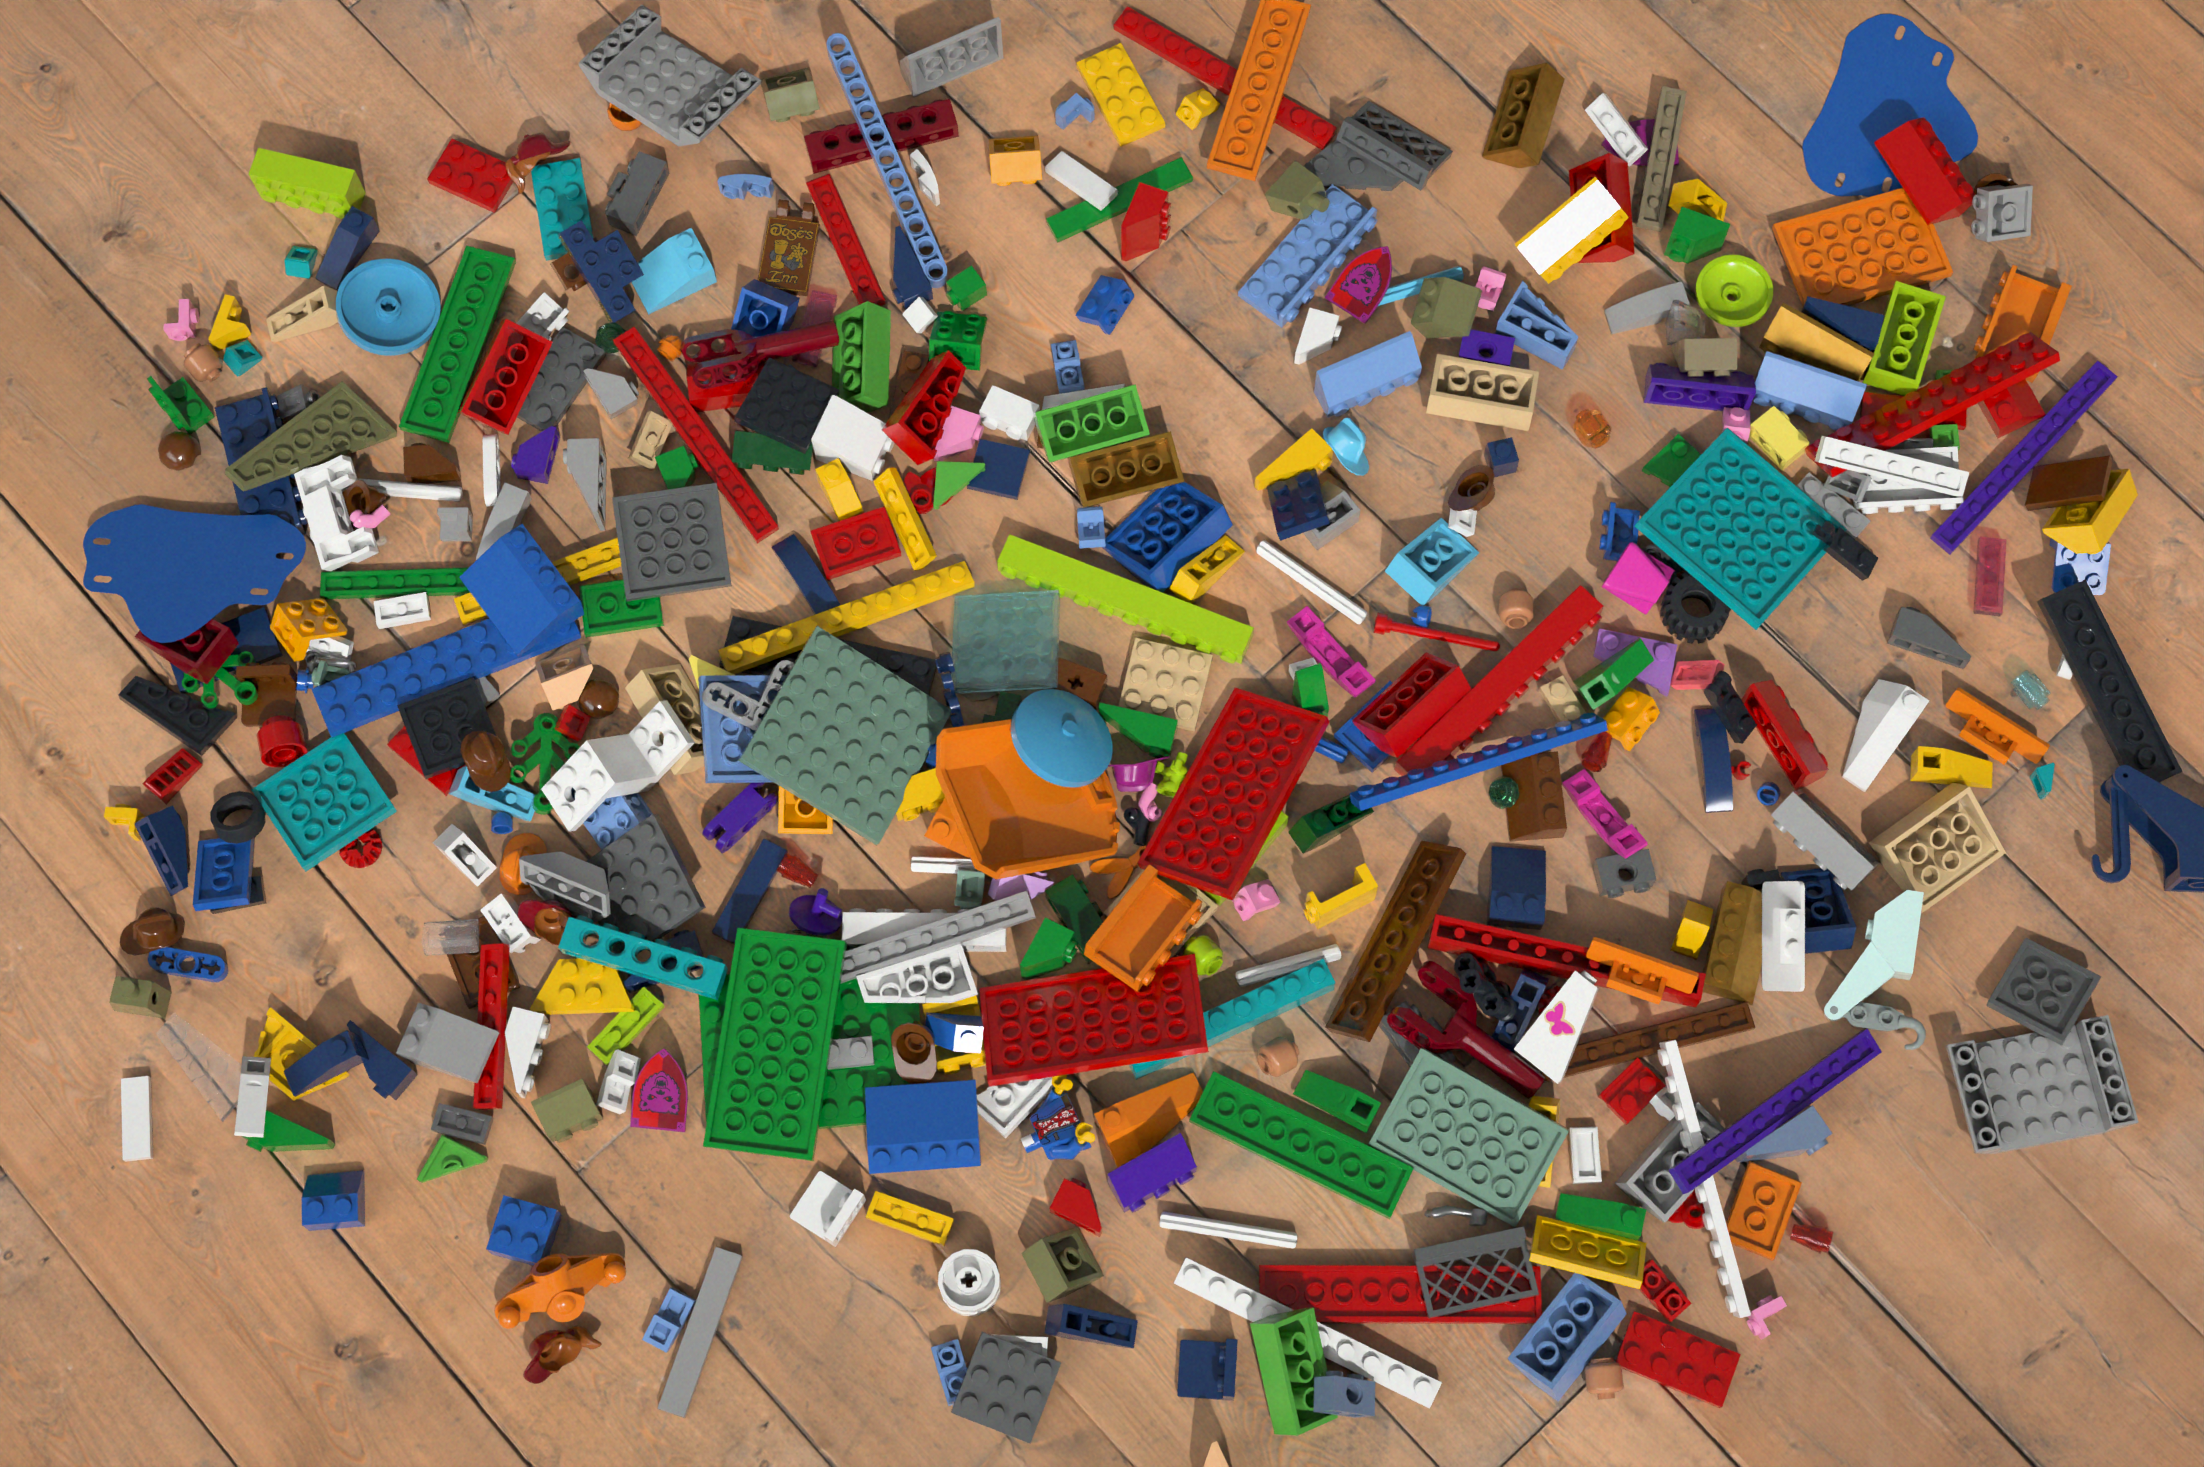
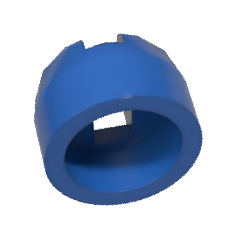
[1411,606,1432,628]
[1757,782,1780,805]
[491,812,513,834]

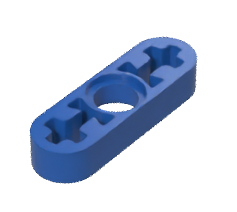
[148,947,228,982]

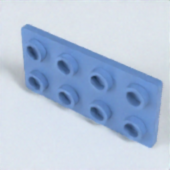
[571,787,653,850]

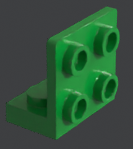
[929,311,987,371]
[147,376,215,435]

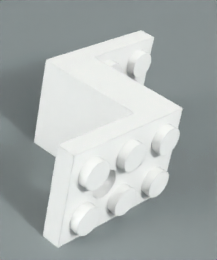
[541,700,695,832]

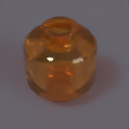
[1573,409,1612,449]

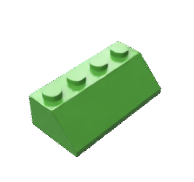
[832,301,891,412]
[1034,384,1150,463]
[1250,1307,1338,1436]

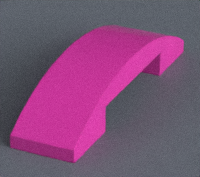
[1287,606,1376,698]
[1562,769,1648,859]

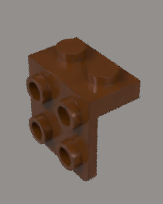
[236,662,297,727]

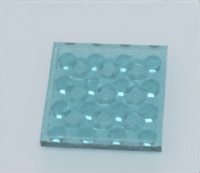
[951,590,1060,693]

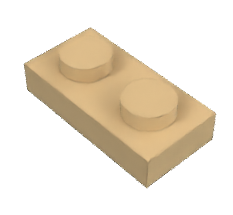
[628,411,672,470]
[1539,675,1586,722]

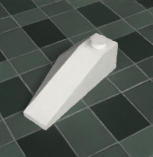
[1842,679,1929,792]
[856,944,978,1003]

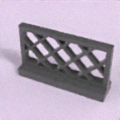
[1336,101,1453,191]
[1412,1226,1539,1318]

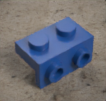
[1075,275,1134,335]
[1599,502,1640,561]

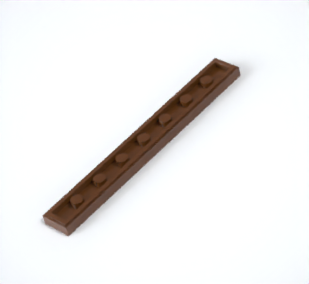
[1540,1001,1755,1083]

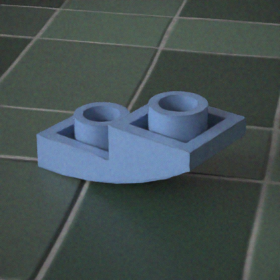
[717,174,774,200]
[1051,340,1085,394]
[931,1339,967,1406]

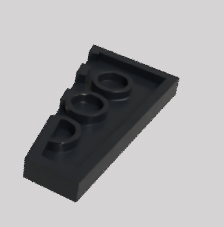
[118,676,237,756]

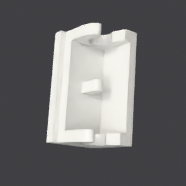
[481,893,541,953]

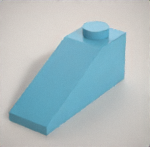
[449,766,535,822]

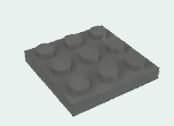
[1986,938,2101,1045]
[951,1331,1061,1444]

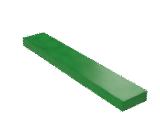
[1046,157,1193,243]
[320,567,470,599]

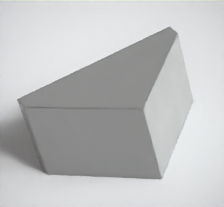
[1824,470,1872,502]

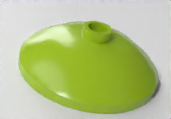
[1695,255,1773,327]

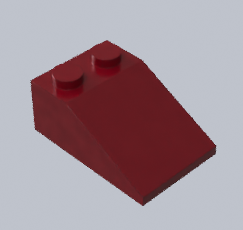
[135,619,239,684]

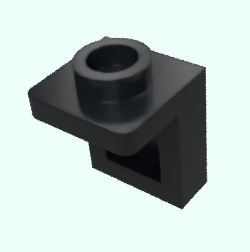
[1741,869,1785,890]

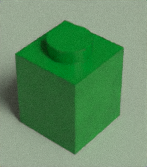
[946,265,987,311]

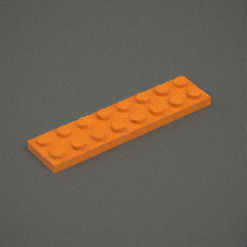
[1207,0,1311,181]

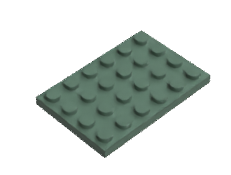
[1369,1047,1570,1227]

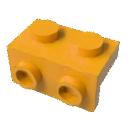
[1602,687,1660,751]

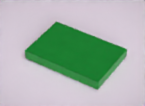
[579,579,664,638]

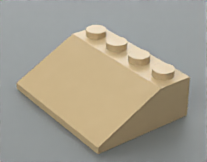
[1869,783,2006,913]

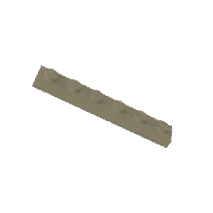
[1635,86,1687,232]

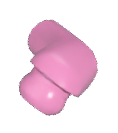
[350,504,391,529]
[1138,783,1162,822]

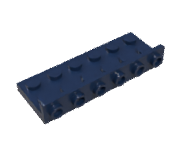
[215,387,308,535]

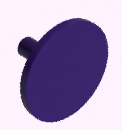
[789,888,842,936]

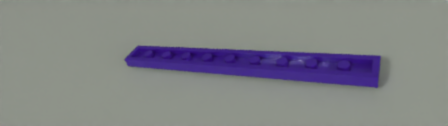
[1930,361,2118,555]
[1668,1029,1882,1194]

